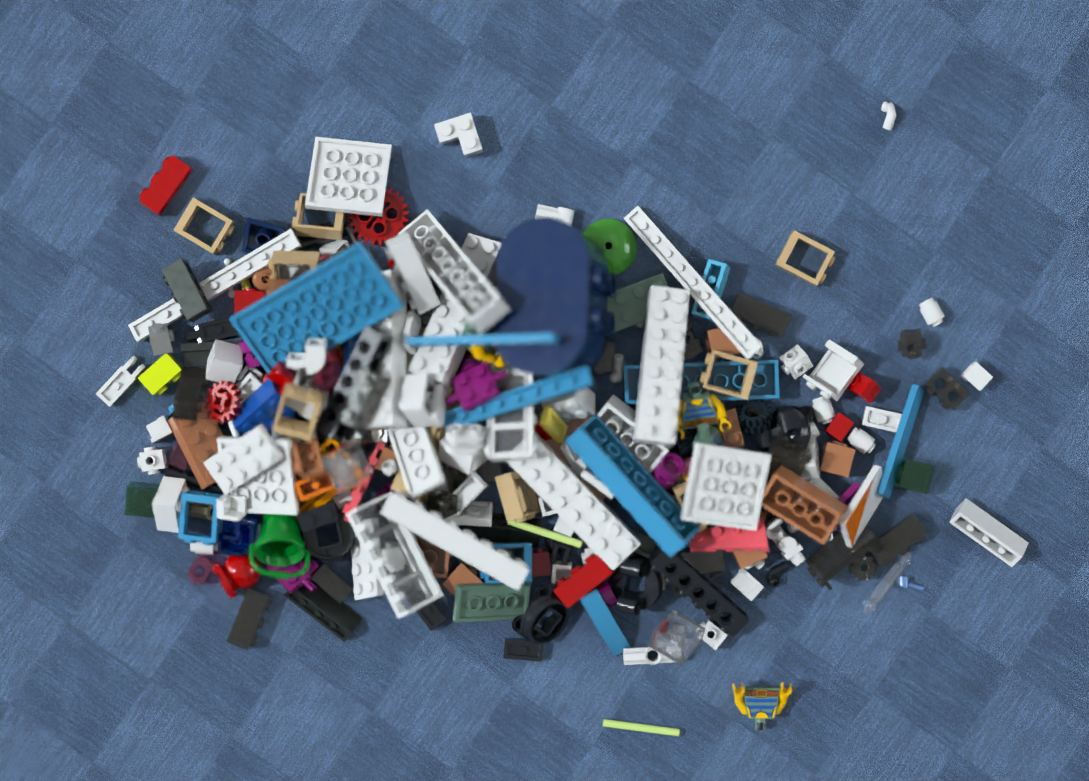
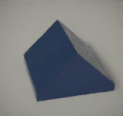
[242,217,286,253]

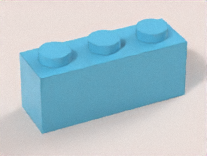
[691,259,730,322]

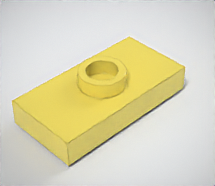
[539,406,568,443]

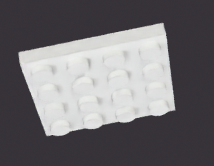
[305,137,392,217]
[217,436,300,515]
[681,442,771,531]

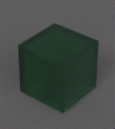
[895,458,935,494]
[125,481,160,518]

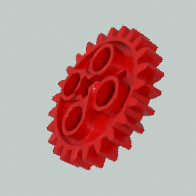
[347,187,410,247]

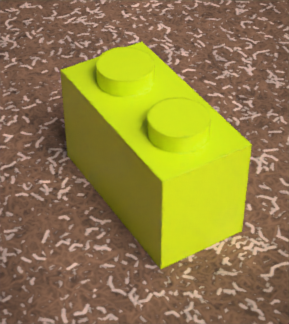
[138,353,184,396]

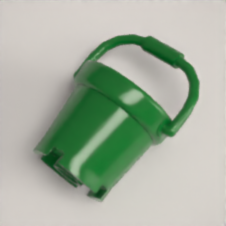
[249,513,311,580]

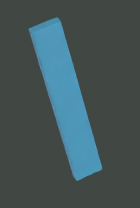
[877,384,925,499]

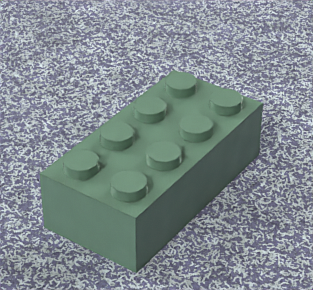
[606,273,668,336]

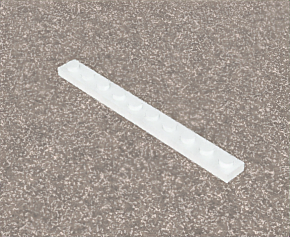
[624,206,763,360]
[128,229,302,342]

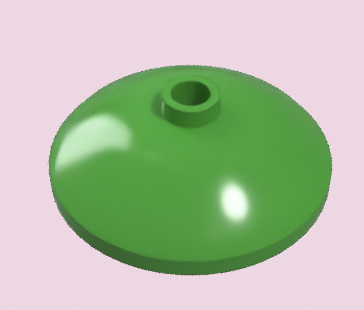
[583,219,637,275]

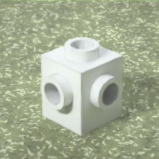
[779,344,813,379]
[137,447,168,475]

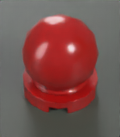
[211,551,261,599]

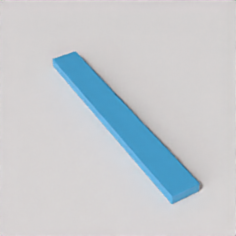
[405,333,560,347]
[444,366,594,428]

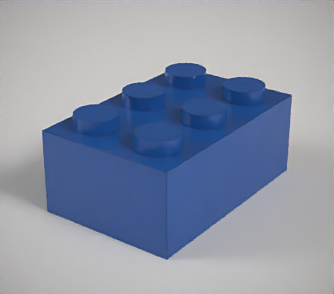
[232,379,298,436]

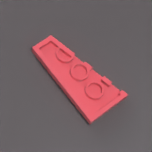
[342,441,385,523]
[689,517,769,552]

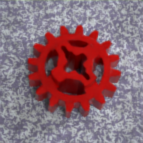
[205,380,244,423]

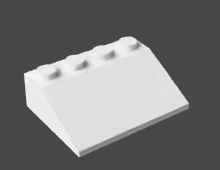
[597,394,671,473]

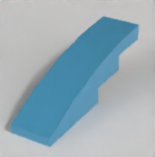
[580,589,631,657]

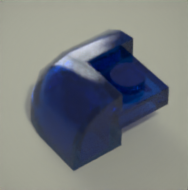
[217,513,258,556]

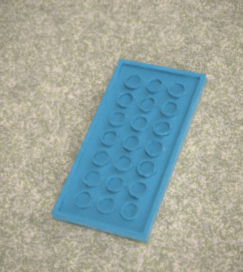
[229,241,404,373]

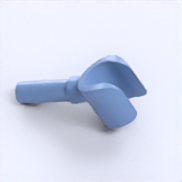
[898,576,924,591]

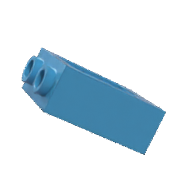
[178,490,224,545]
[480,542,532,583]

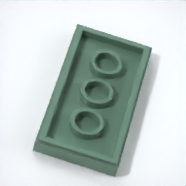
[453,582,531,623]

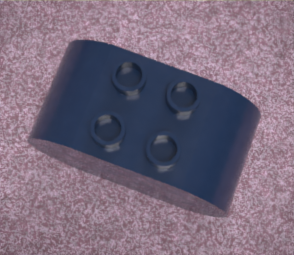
[494,217,616,378]

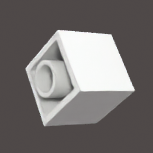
[205,339,243,384]

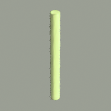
[508,520,583,548]
[603,719,680,736]

